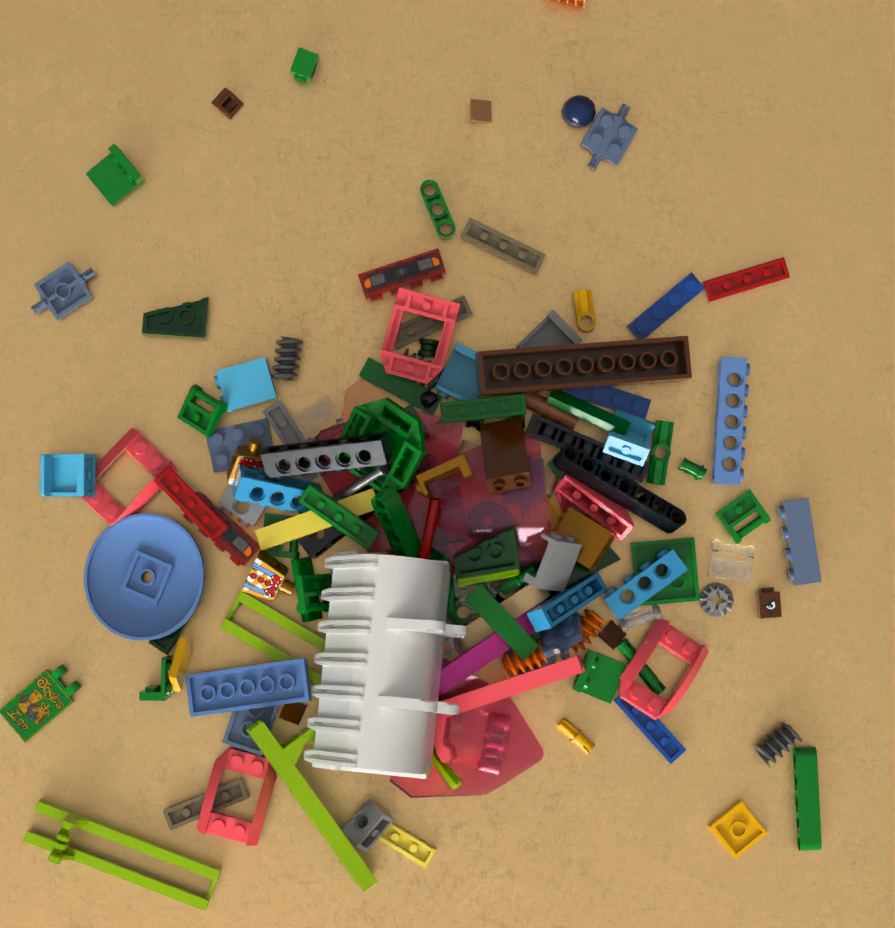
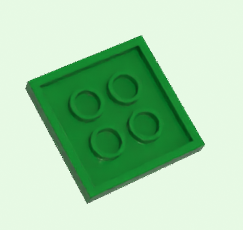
[631,537,700,606]

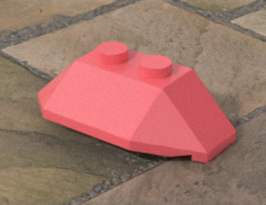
[554,474,634,541]

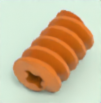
[571,609,608,655]
[501,640,548,679]

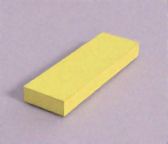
[379,823,437,868]

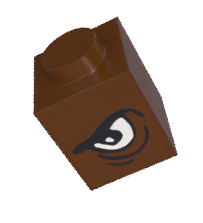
[756,587,782,619]

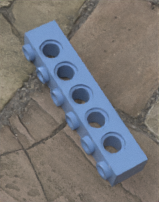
[711,357,750,485]

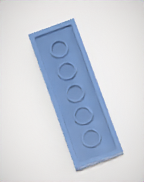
[186,658,312,717]

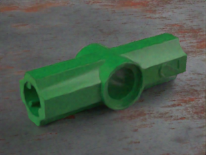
[646,420,674,485]

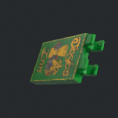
[0,664,82,743]

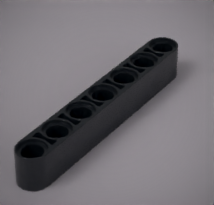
[553,445,687,533]

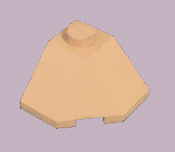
[342,378,385,424]

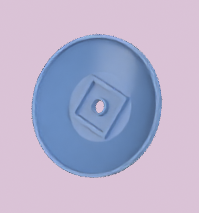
[84,513,205,641]

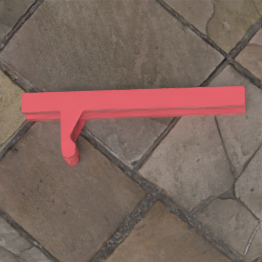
[434,655,586,763]

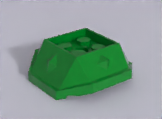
[339,398,426,491]

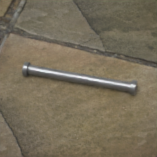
[331,465,389,501]

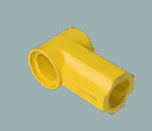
[573,290,596,333]

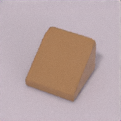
[470,99,491,123]

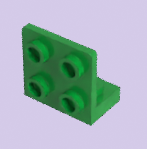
[86,143,145,206]
[572,649,626,703]
[139,655,174,701]

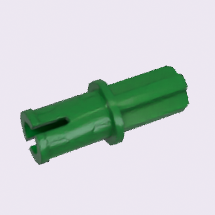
[498,565,538,595]

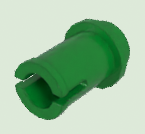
[679,458,707,481]

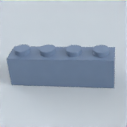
[778,498,822,586]

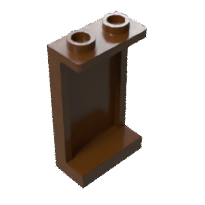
[479,417,532,494]

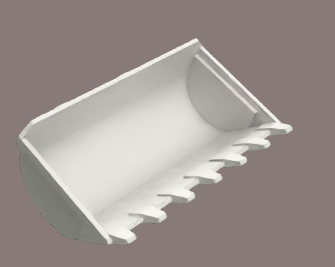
[304,551,467,779]

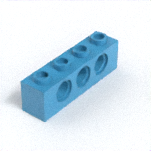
[232,466,322,514]
[603,548,688,620]
[526,572,608,632]

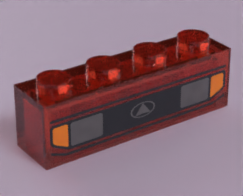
[358,248,446,302]
[181,491,261,566]

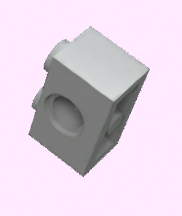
[218,484,268,527]
[342,799,394,853]

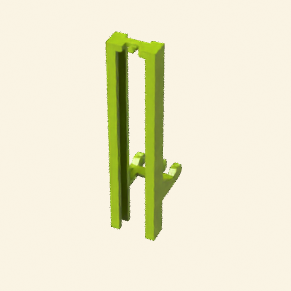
[220,591,326,685]
[246,719,378,892]
[23,799,222,911]

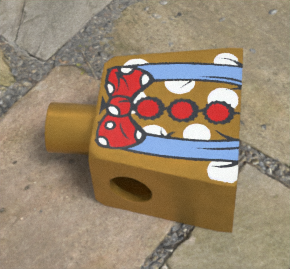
[227,438,265,488]
[241,550,295,600]

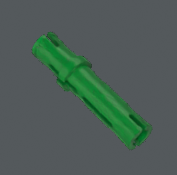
[617,638,666,695]

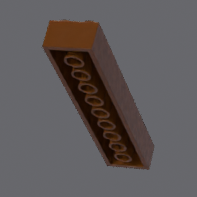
[475,336,692,397]

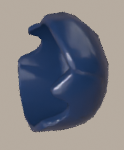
[561,95,596,127]

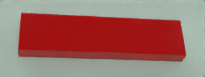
[703,257,790,302]
[154,466,229,542]

